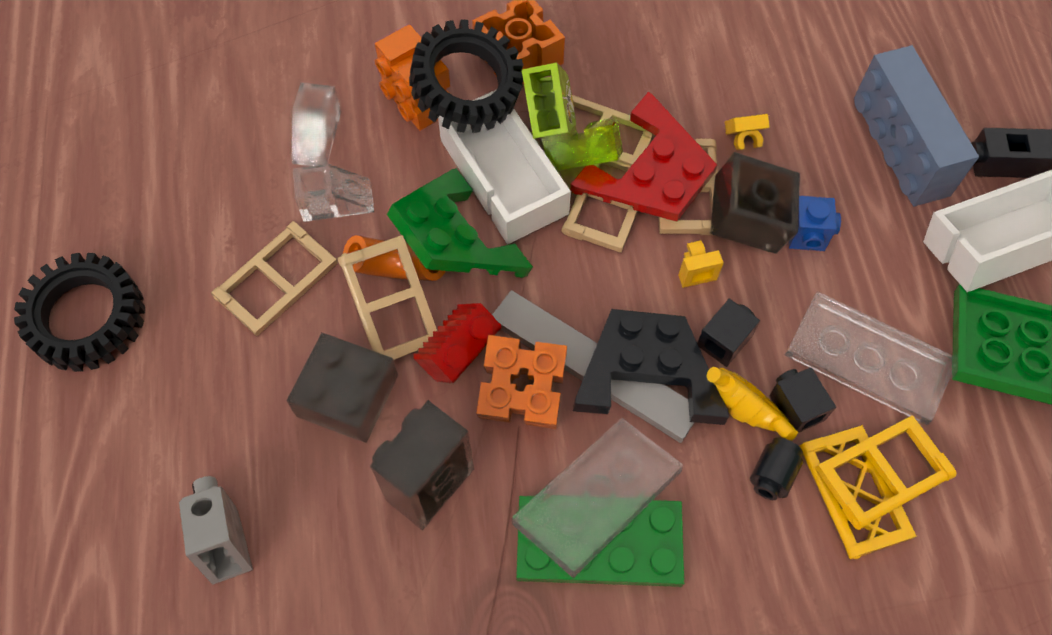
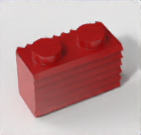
[413,303,502,384]

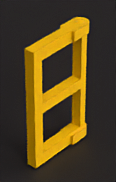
[815,415,957,530]

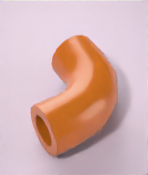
[343,235,446,281]

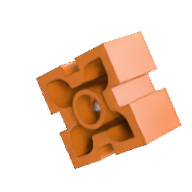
[472,0,565,84]
[375,24,450,131]
[476,335,567,429]

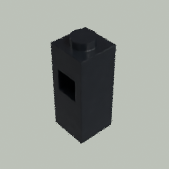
[971,128,1052,178]

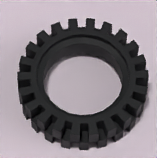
[409,19,523,133]
[14,253,145,372]

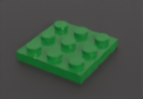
[952,284,1052,405]

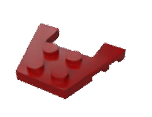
[570,92,717,222]

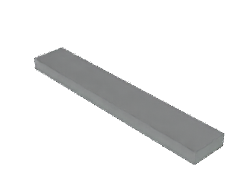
[492,290,695,443]

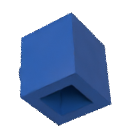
[788,196,841,251]

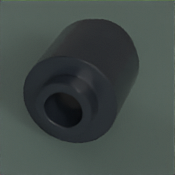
[750,438,803,501]

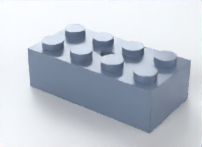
[854,45,979,207]

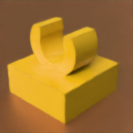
[725,114,769,150]
[678,240,724,288]

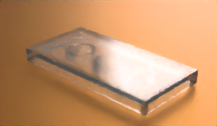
[785,291,952,425]
[512,418,683,578]

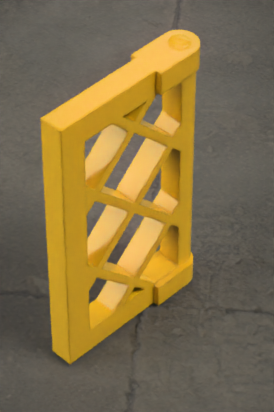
[799,425,916,560]

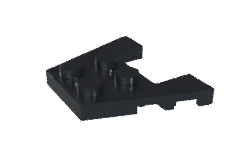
[573,309,729,425]

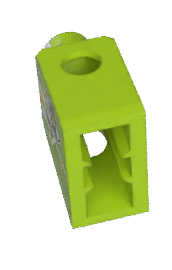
[522,62,576,139]

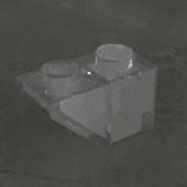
[291,82,341,168]
[293,164,375,222]

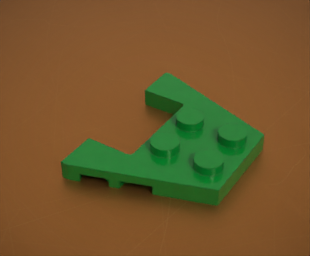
[387,168,533,278]

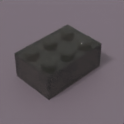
[370,400,474,531]

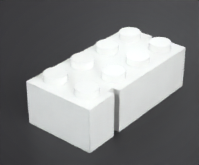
[438,89,571,245]
[923,170,1052,292]

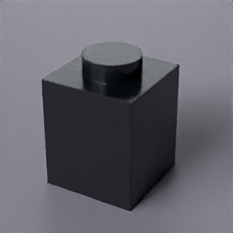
[697,298,761,367]
[769,367,836,433]

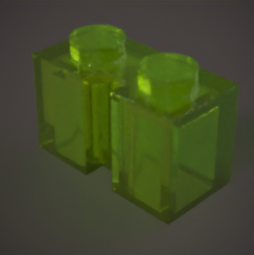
[542,117,623,171]

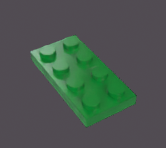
[516,496,684,587]

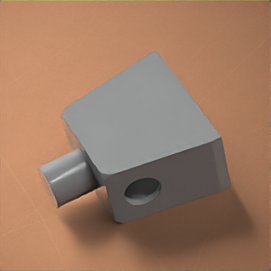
[179,476,253,585]

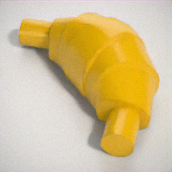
[707,367,798,441]

